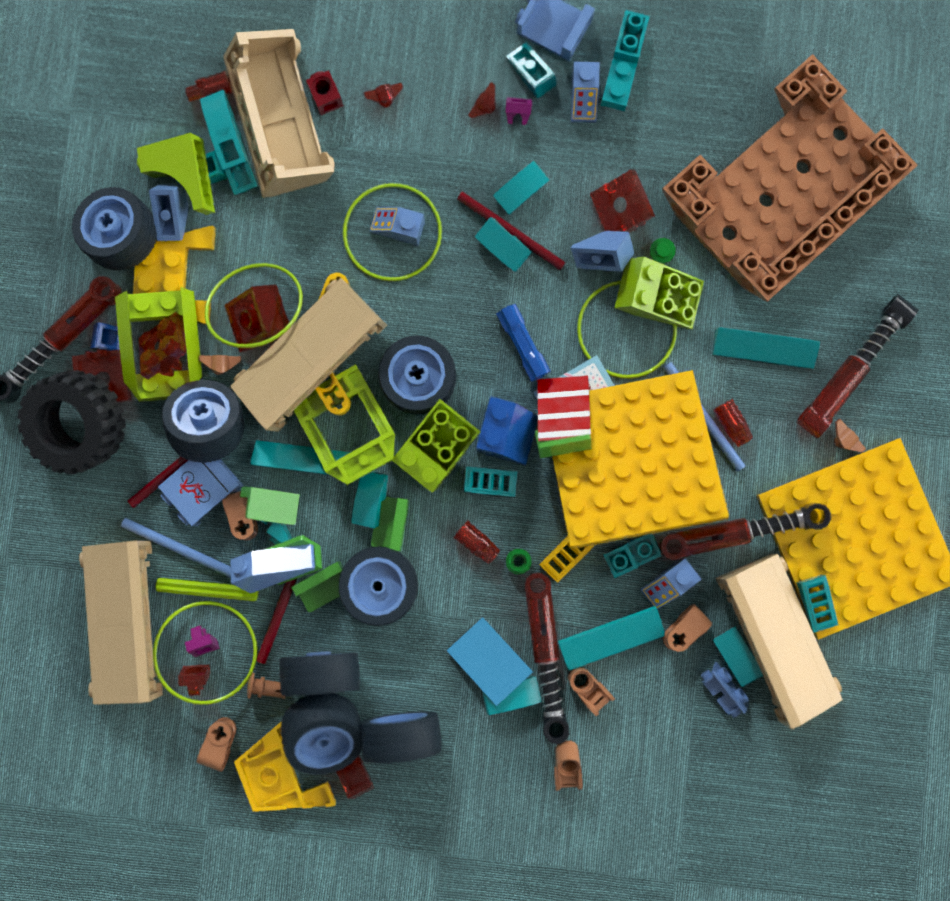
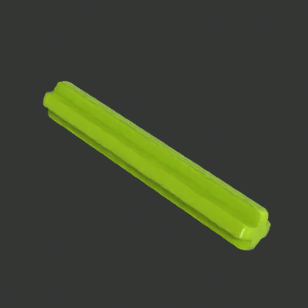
[156,578,259,601]

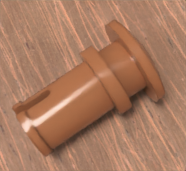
[247,673,286,699]

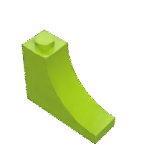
[137,133,215,215]

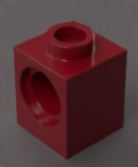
[306,70,344,116]

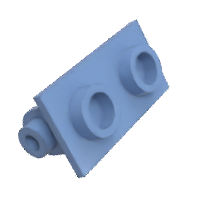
[701,662,749,718]

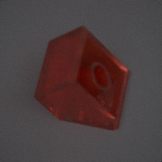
[224,284,289,352]

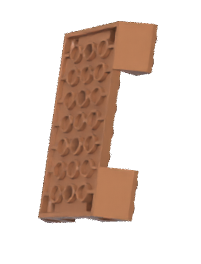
[662,54,918,302]

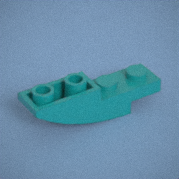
[601,10,650,112]
[200,90,260,195]

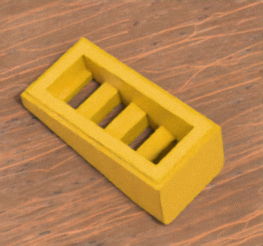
[539,535,594,583]

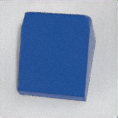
[90,322,120,353]

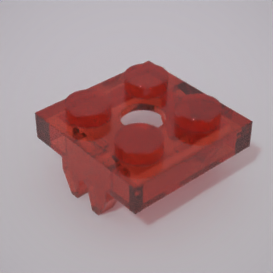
[590,169,655,232]
[138,312,186,380]
[72,349,132,402]

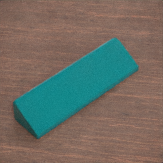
[712,327,820,369]
[250,440,351,476]
[558,606,665,670]

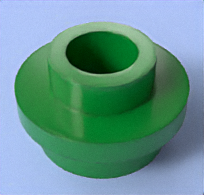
[506,549,532,574]

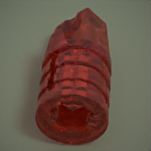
[185,70,233,102]
[713,398,753,447]
[453,520,500,564]

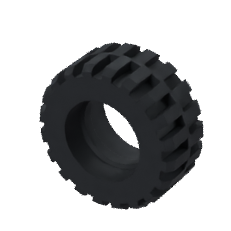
[17,370,126,475]

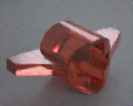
[364,82,403,108]
[468,82,496,119]

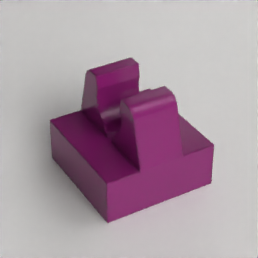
[506,97,532,125]
[185,625,220,657]

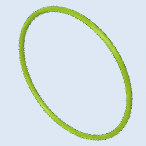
[343,183,442,281]
[205,263,303,348]
[577,280,677,378]
[153,601,257,705]

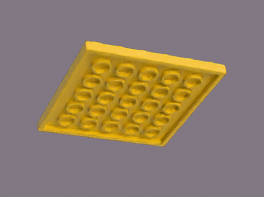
[552,370,729,549]
[756,438,950,640]

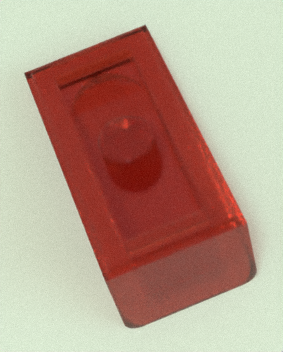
[336,755,375,800]

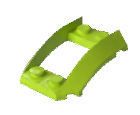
[115,287,203,402]
[293,365,395,485]

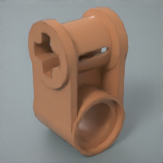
[222,491,258,541]
[662,604,712,652]
[567,667,615,717]
[197,717,237,772]
[554,740,582,791]

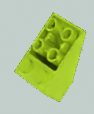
[614,256,704,329]
[392,399,481,493]

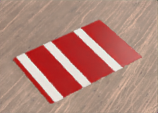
[537,376,591,441]

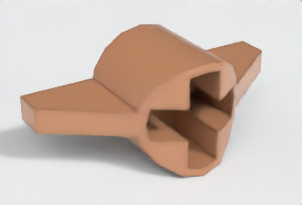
[199,355,241,375]
[834,419,866,452]

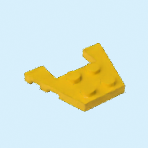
[133,226,216,325]
[234,721,336,812]

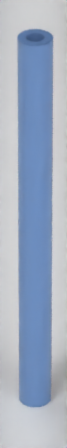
[663,362,745,472]
[121,518,231,578]

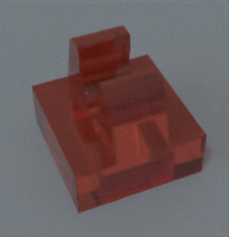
[178,665,210,696]

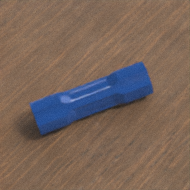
[496,304,551,382]

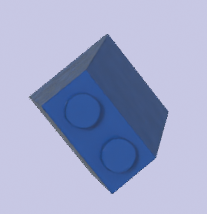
[476,396,538,466]

